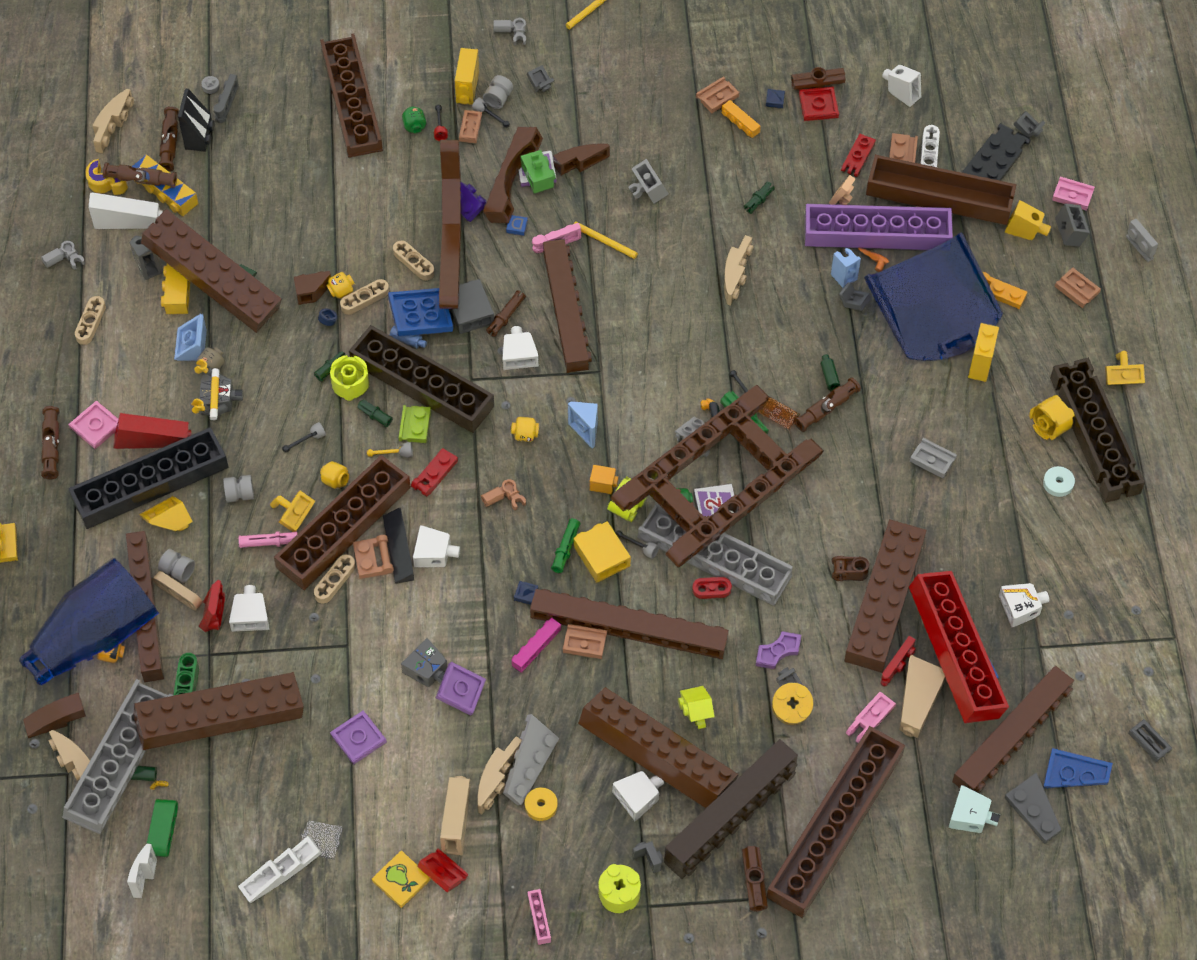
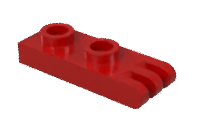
[841,133,876,177]
[880,636,916,687]

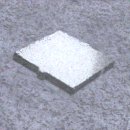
[301,820,343,860]

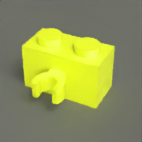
[678,686,715,729]

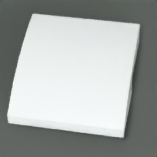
[127,844,157,898]

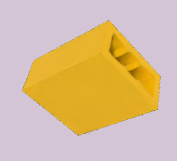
[455,48,479,105]
[968,323,999,382]
[574,521,631,583]

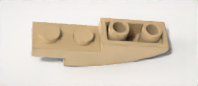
[93,89,134,153]
[724,235,754,306]
[48,730,90,780]
[478,737,522,815]

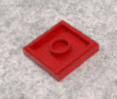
[799,87,839,121]

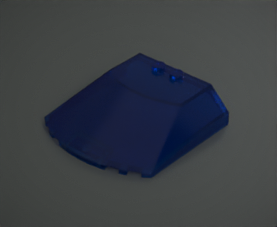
[864,232,1003,361]

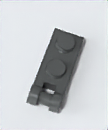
[213,74,239,123]

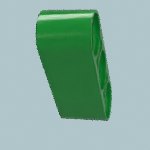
[173,653,199,696]
[147,799,178,857]

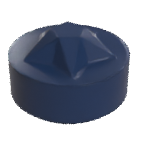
[318,308,337,326]

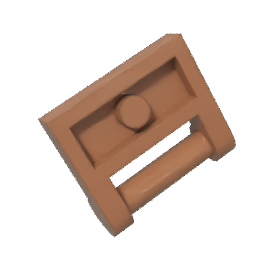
[353,535,394,579]

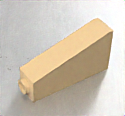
[899,655,946,738]
[440,776,471,856]

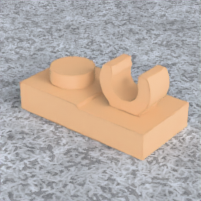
[829,175,855,205]

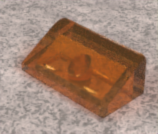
[758,396,800,429]

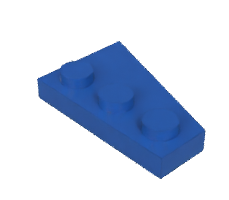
[1043,748,1113,788]

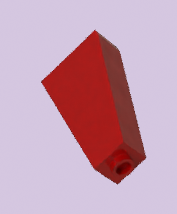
[113,413,191,449]

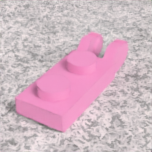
[532,223,581,253]
[846,692,896,743]

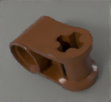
[832,556,869,581]

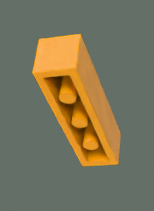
[722,100,761,138]

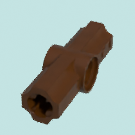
[791,67,846,90]
[742,846,768,912]

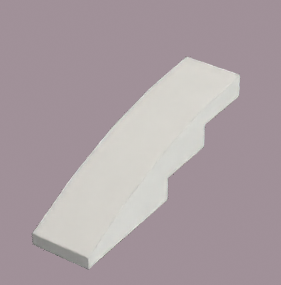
[238,836,322,903]

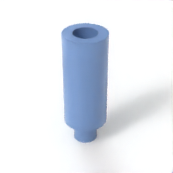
[390,326,427,348]

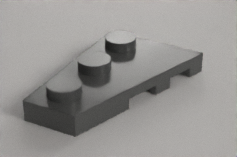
[1004,772,1061,844]

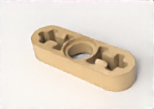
[393,241,434,281]
[340,279,389,315]
[75,296,106,345]
[314,555,355,604]
[152,571,203,610]

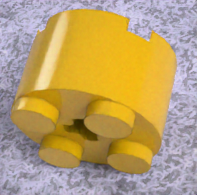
[1029,395,1075,440]
[772,683,813,725]

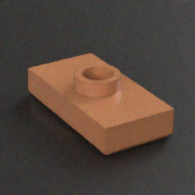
[459,110,482,144]

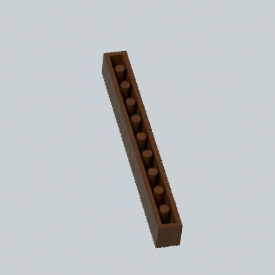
[530,589,729,660]

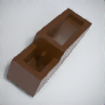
[553,144,610,176]
[23,692,86,738]

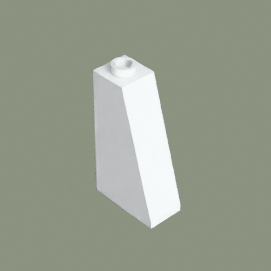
[89,193,163,229]

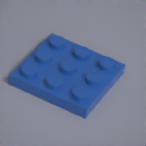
[388,288,453,336]

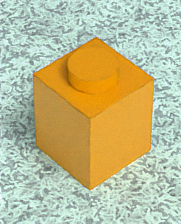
[590,465,619,494]

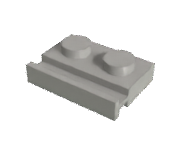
[1126,219,1158,262]
[910,438,957,478]

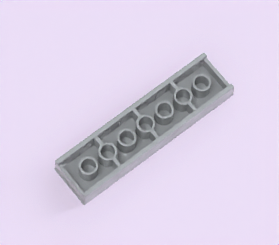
[637,502,793,606]
[62,679,173,834]

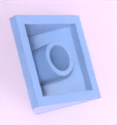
[174,314,207,361]
[568,402,598,448]

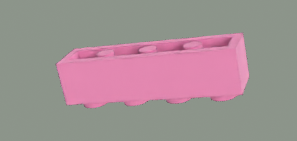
[527,889,551,945]

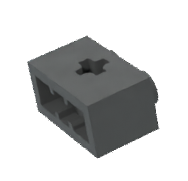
[1055,203,1090,247]

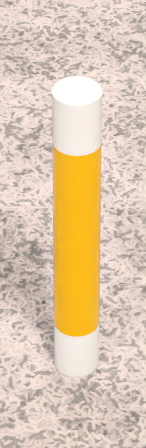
[210,368,219,421]

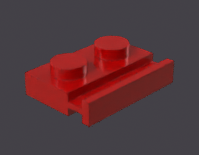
[417,848,468,893]

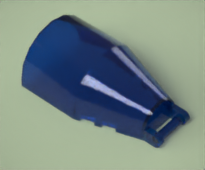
[19,557,159,685]

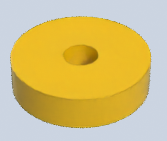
[525,788,558,821]

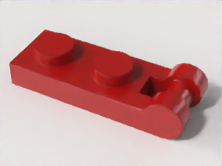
[411,448,458,497]

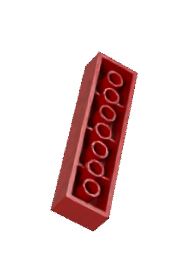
[909,571,1009,723]

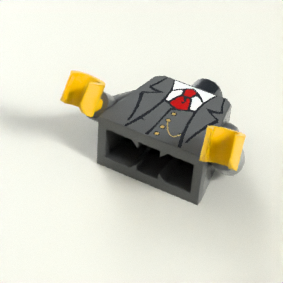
[191,359,244,417]

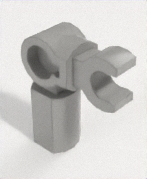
[494,18,526,46]
[41,241,85,270]

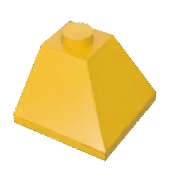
[139,496,193,531]

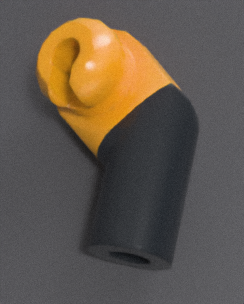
[700,398,720,417]

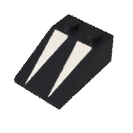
[178,88,215,152]

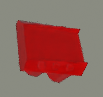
[199,580,225,632]

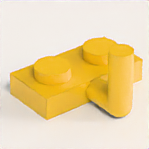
[1105,351,1145,385]
[270,490,315,532]

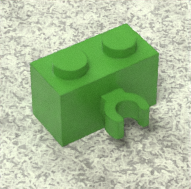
[521,150,556,193]

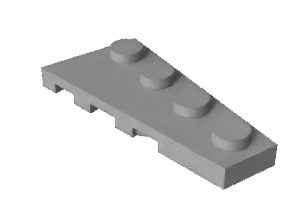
[503,714,559,805]

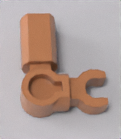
[481,479,526,511]

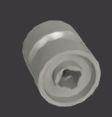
[483,75,513,109]
[224,475,254,503]
[158,549,195,583]

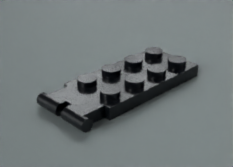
[962,123,1031,181]

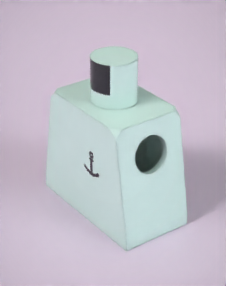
[948,785,1000,833]

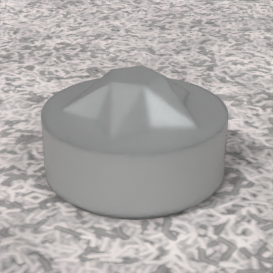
[201,76,220,94]

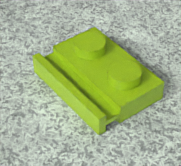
[399,405,431,443]

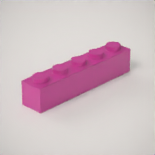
[511,618,561,673]

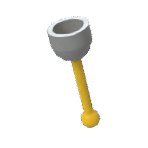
[367,442,413,458]

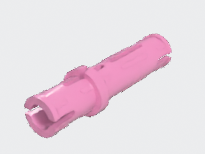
[239,531,298,548]

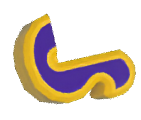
[86,159,128,195]

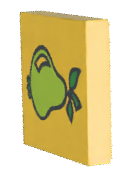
[372,851,431,908]

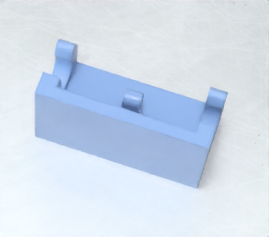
[831,248,861,288]

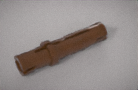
[486,290,526,337]

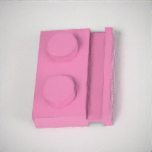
[1052,177,1095,211]

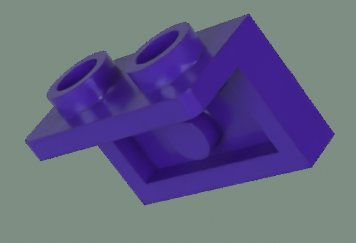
[461,182,487,222]

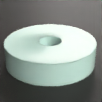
[1043,466,1075,497]

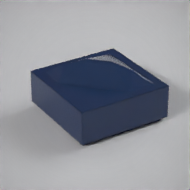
[766,89,785,108]
[514,581,539,605]

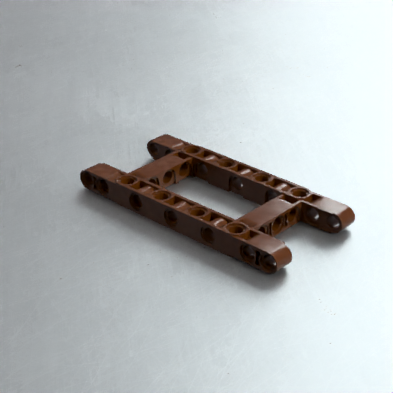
[611,385,824,568]

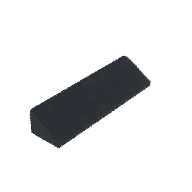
[382,508,414,584]

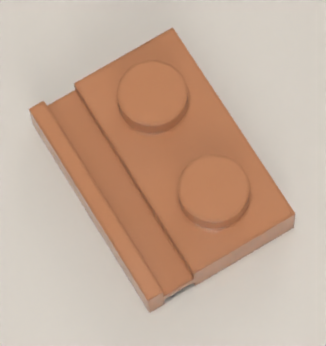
[696,76,739,113]
[889,133,918,163]
[1055,268,1101,308]
[563,624,607,659]

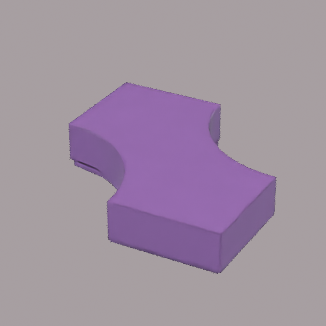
[756,632,801,669]

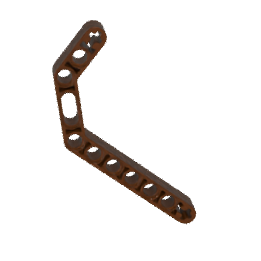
[439,140,461,309]

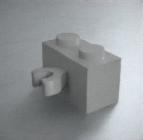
[628,159,669,203]

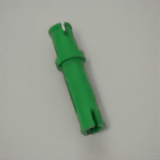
[551,518,581,573]

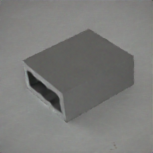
[450,279,494,334]

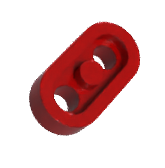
[692,577,732,599]

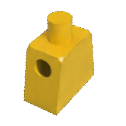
[1004,200,1051,240]

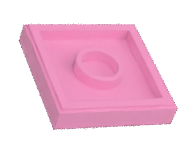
[68,401,118,449]

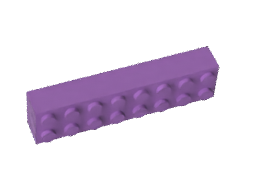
[805,204,953,251]

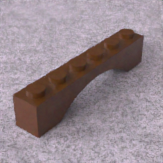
[483,127,543,223]

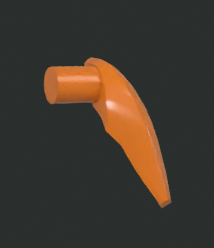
[858,247,889,272]

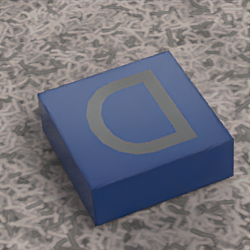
[506,215,528,236]

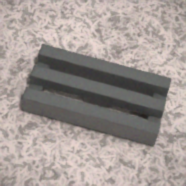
[1129,719,1172,762]

